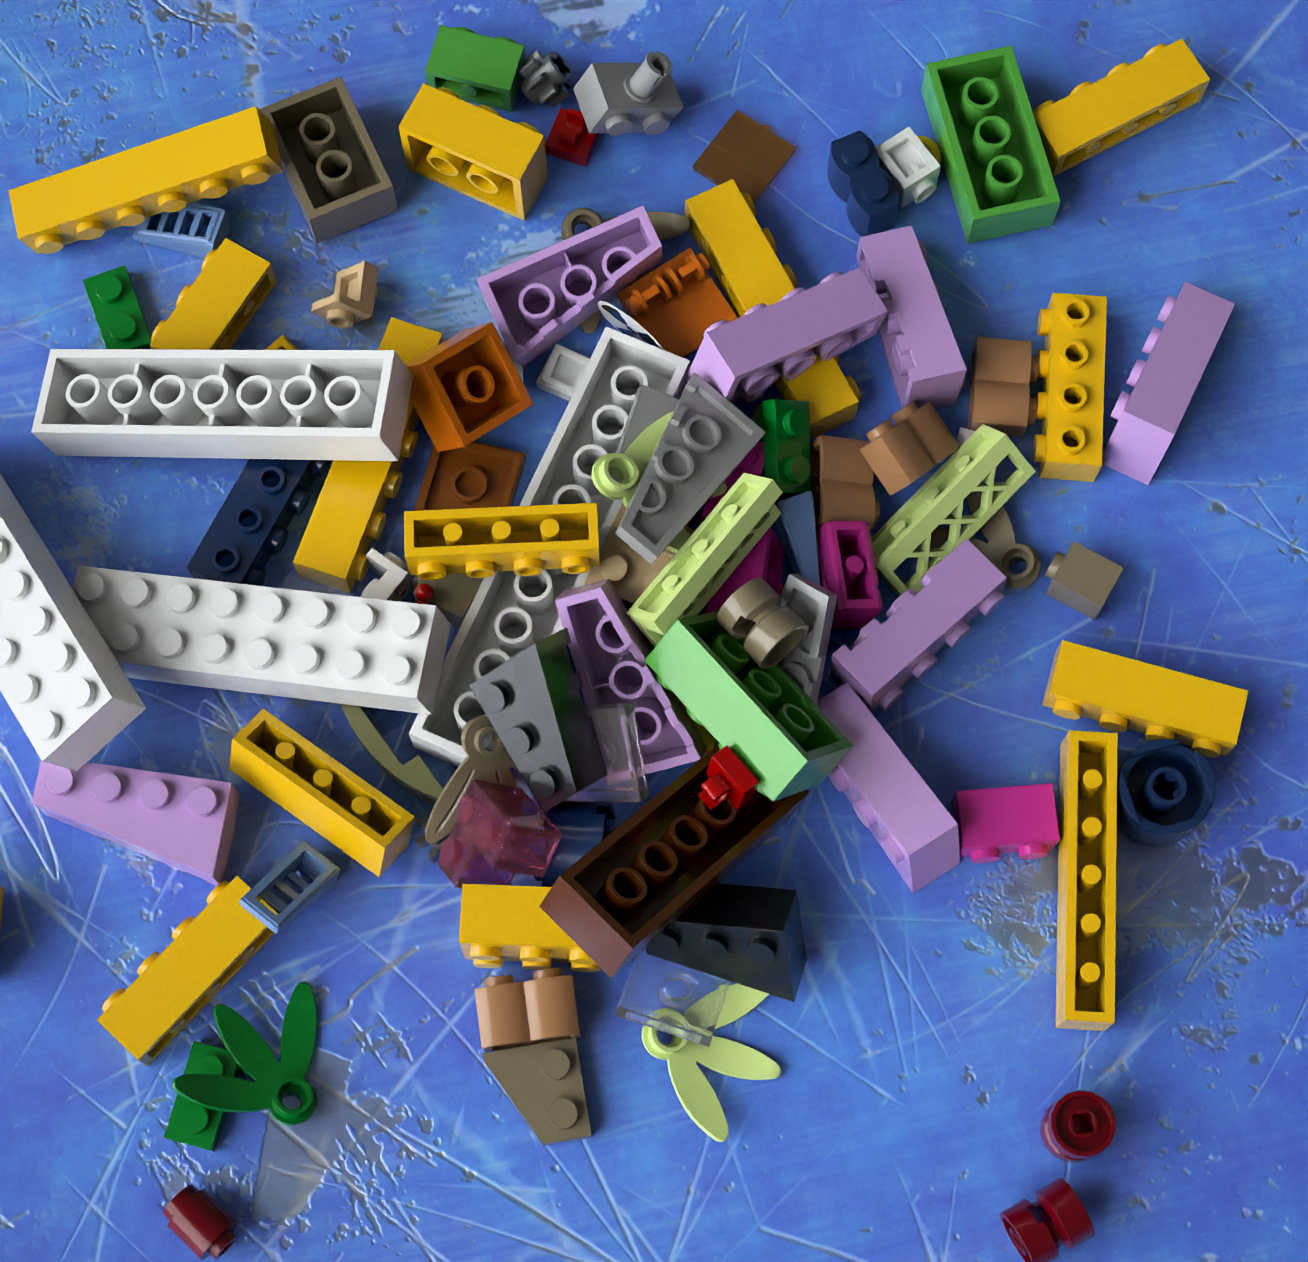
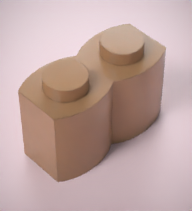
[968,337,1039,438]
[859,401,960,496]
[810,435,880,533]
[474,968,582,1052]

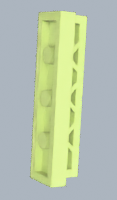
[871,424,1036,596]
[626,473,783,647]

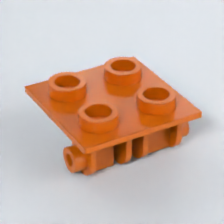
[616,248,738,358]

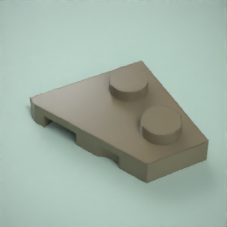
[482,1037,592,1146]

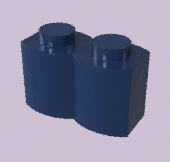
[827,130,899,237]

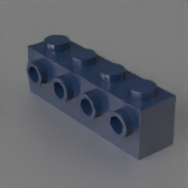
[187,459,332,586]

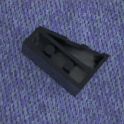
[469,627,608,812]
[646,883,807,1002]

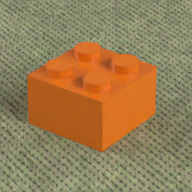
[405,322,533,452]

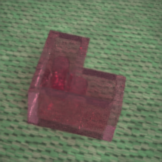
[438,779,562,889]

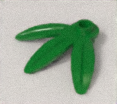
[172,981,317,1126]

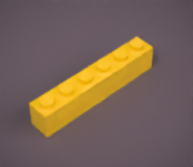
[8,106,283,254]
[685,179,861,440]
[293,317,444,594]
[1055,730,1118,1031]

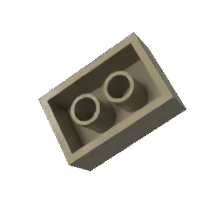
[259,77,398,244]

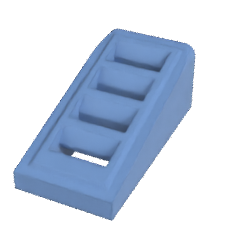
[132,203,232,258]
[774,491,820,585]
[239,840,340,934]

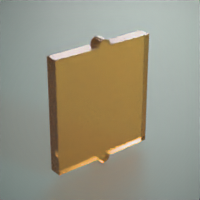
[693,110,796,204]

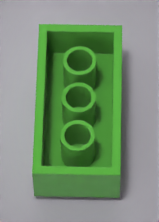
[921,45,1061,244]
[644,611,854,802]

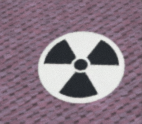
[597,301,664,350]

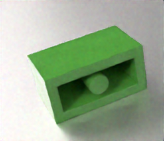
[425,25,526,112]

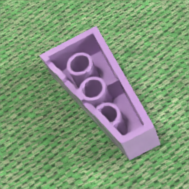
[477,206,663,368]
[856,225,967,409]
[685,268,888,404]
[1102,282,1235,485]
[831,539,1007,713]
[555,578,707,784]
[817,682,960,893]
[32,760,241,886]

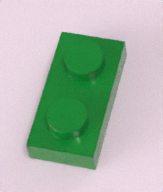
[82,265,151,349]
[762,399,812,495]
[164,1041,240,1152]

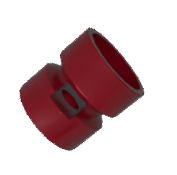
[1040,1090,1116,1163]
[1000,1178,1095,1262]

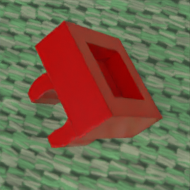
[545,108,600,167]
[698,745,759,810]

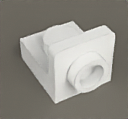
[876,127,941,208]
[360,548,412,602]

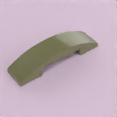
[341,704,443,805]

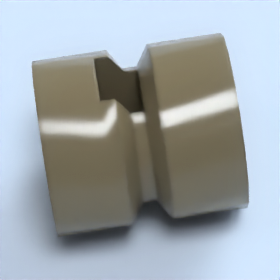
[717,577,809,670]

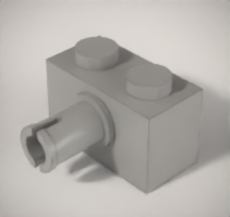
[573,51,683,136]

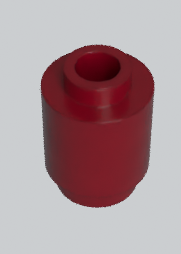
[162,1184,238,1260]

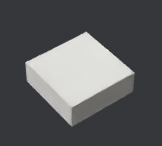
[536,344,590,402]

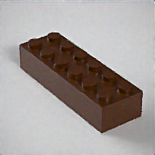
[539,745,810,978]

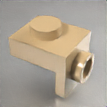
[311,261,379,328]

